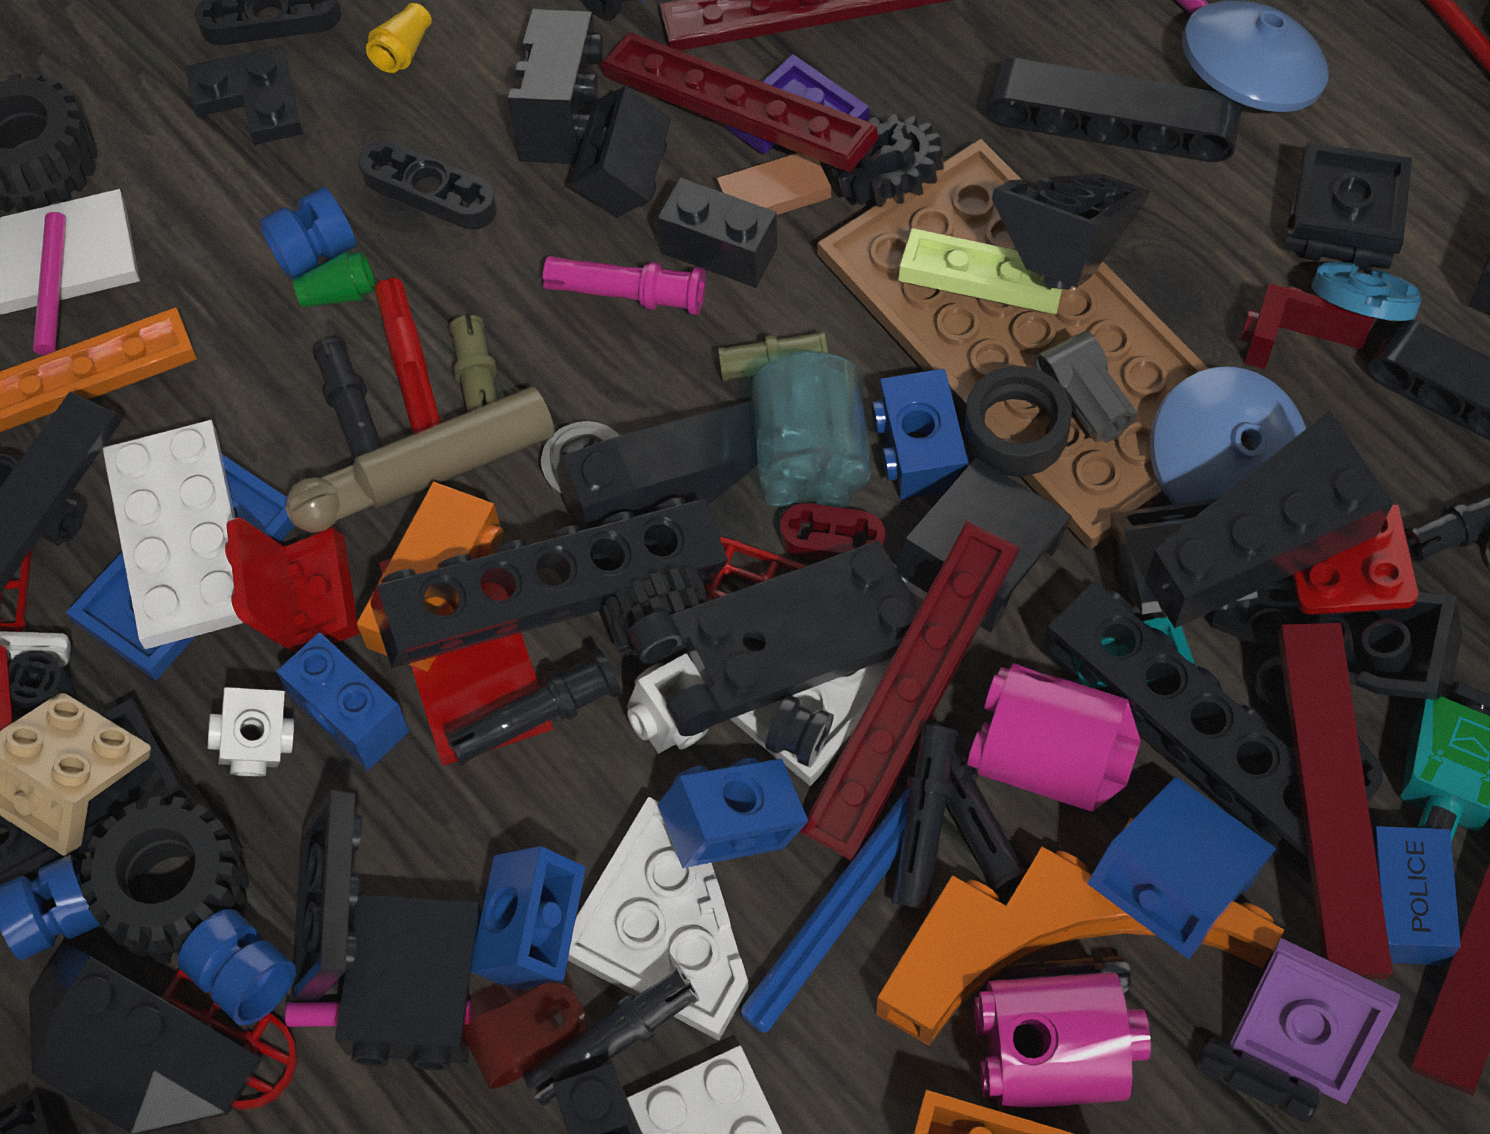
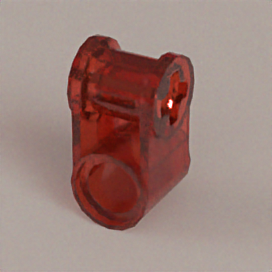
[463,982,587,1089]

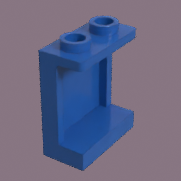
[1087,776,1276,960]

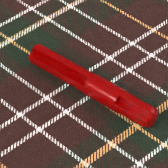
[375,277,441,434]

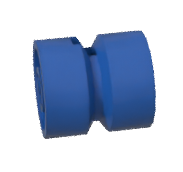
[258,186,357,280]
[0,854,101,961]
[178,909,296,1025]

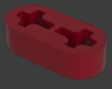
[780,503,885,562]

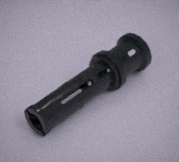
[444,648,621,766]

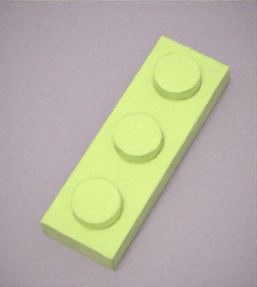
[898,228,1063,314]

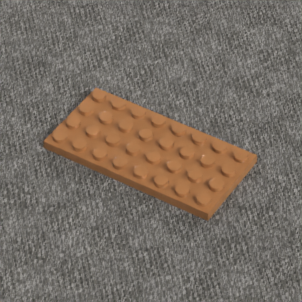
[818,139,1250,550]

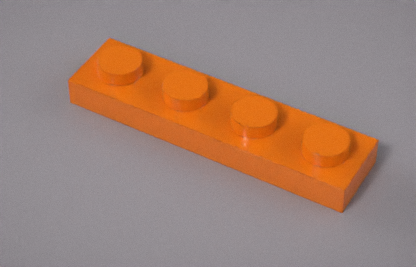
[0,307,197,432]

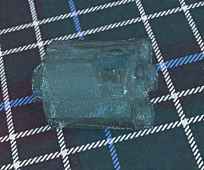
[751,351,872,508]

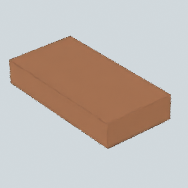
[717,153,831,215]

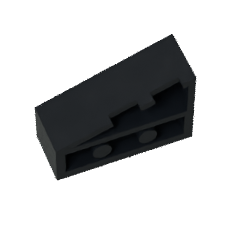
[508,9,603,164]

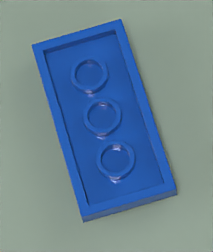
[66,455,295,681]

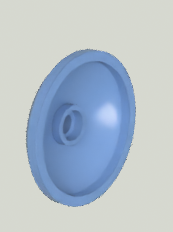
[1182,0,1329,112]
[1150,367,1306,504]

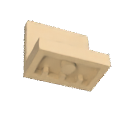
[0,693,151,856]

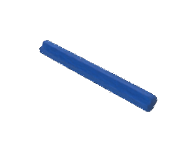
[741,789,911,1033]

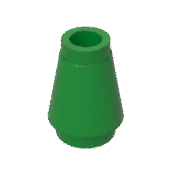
[293,250,376,308]

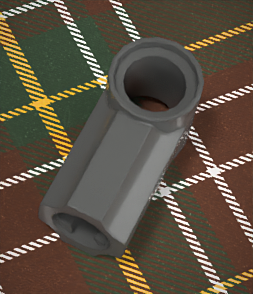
[1035,331,1138,443]

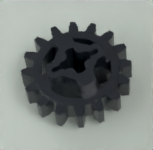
[831,114,944,207]

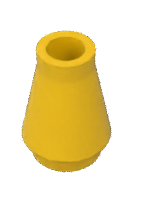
[366,3,432,73]

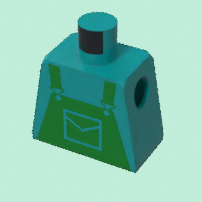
[1399,696,1490,843]

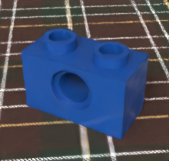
[871,369,968,500]
[276,632,410,771]
[657,758,808,868]
[472,846,586,990]

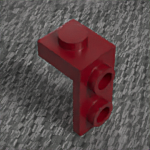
[1240,283,1374,370]

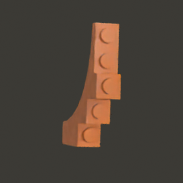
[876,818,1284,1046]

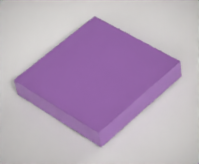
[1230,938,1400,1104]

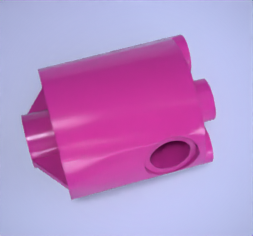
[967,663,1141,812]
[974,972,1151,1110]

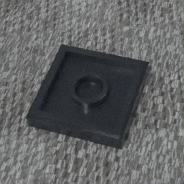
[1292,142,1412,254]

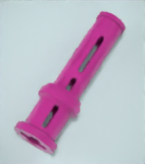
[543,256,706,315]

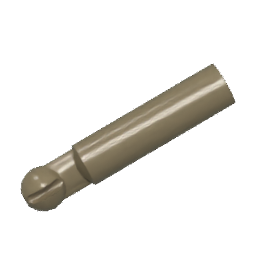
[285,387,555,533]

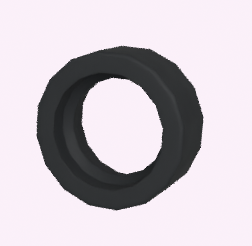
[964,366,1072,477]

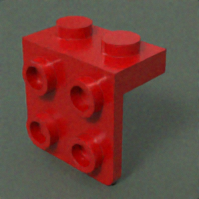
[1292,505,1418,615]
[225,517,359,654]

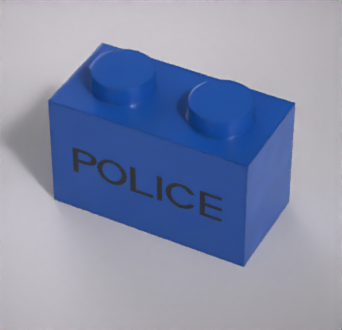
[1372,826,1461,966]

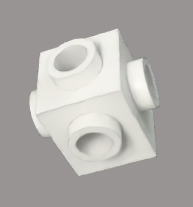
[627,653,709,754]
[208,687,294,777]

